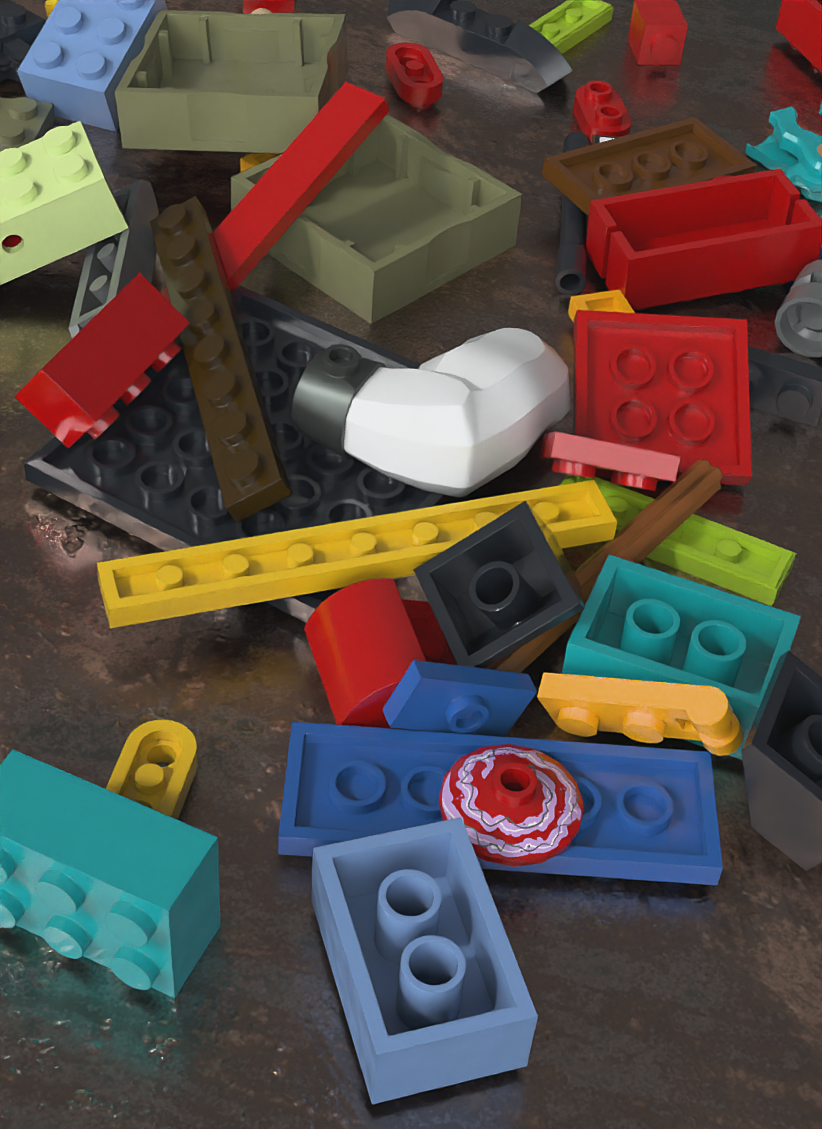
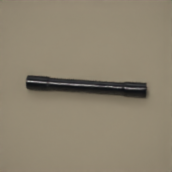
[555,132,591,295]

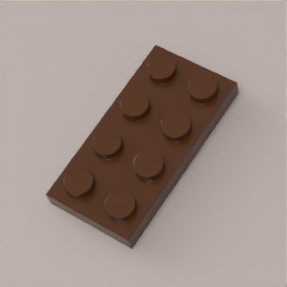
[541,117,757,216]

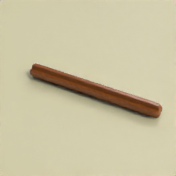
[485,460,723,673]

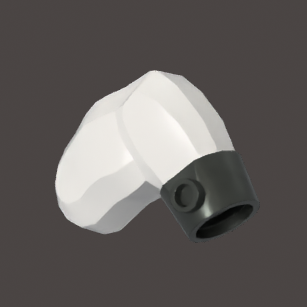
[291,328,571,497]

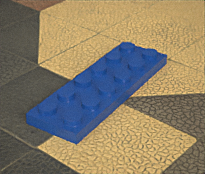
[278,722,723,885]

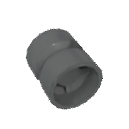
[775,260,822,357]

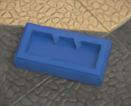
[382,660,537,737]

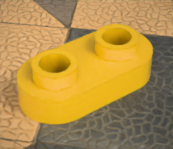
[106,719,198,820]

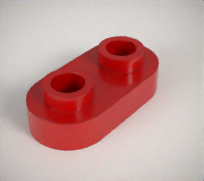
[385,42,444,108]
[573,80,632,142]

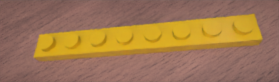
[97,480,617,629]

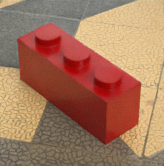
[14,272,190,448]

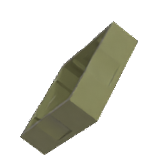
[115,10,348,153]
[231,114,522,324]

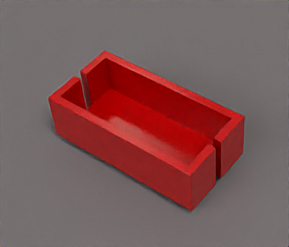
[585,169,822,310]

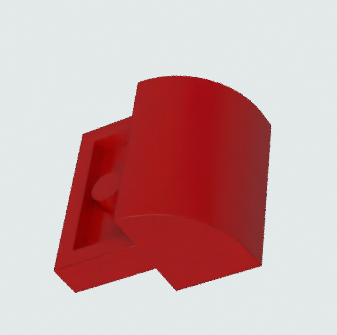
[304,578,458,729]

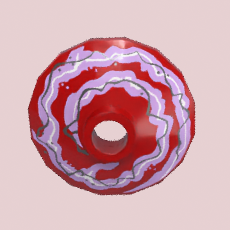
[438,744,584,867]

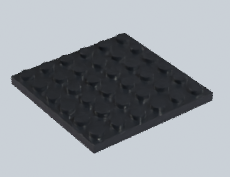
[24,286,455,623]

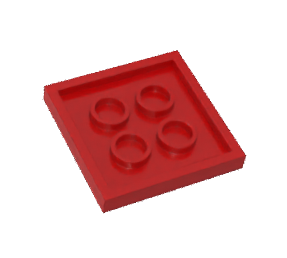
[573,310,752,486]

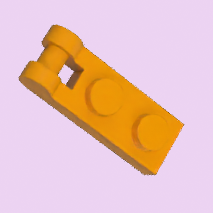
[537,672,744,756]

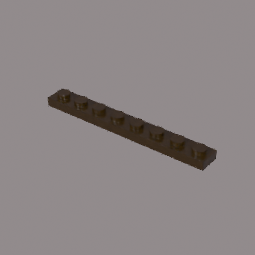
[150,196,292,523]

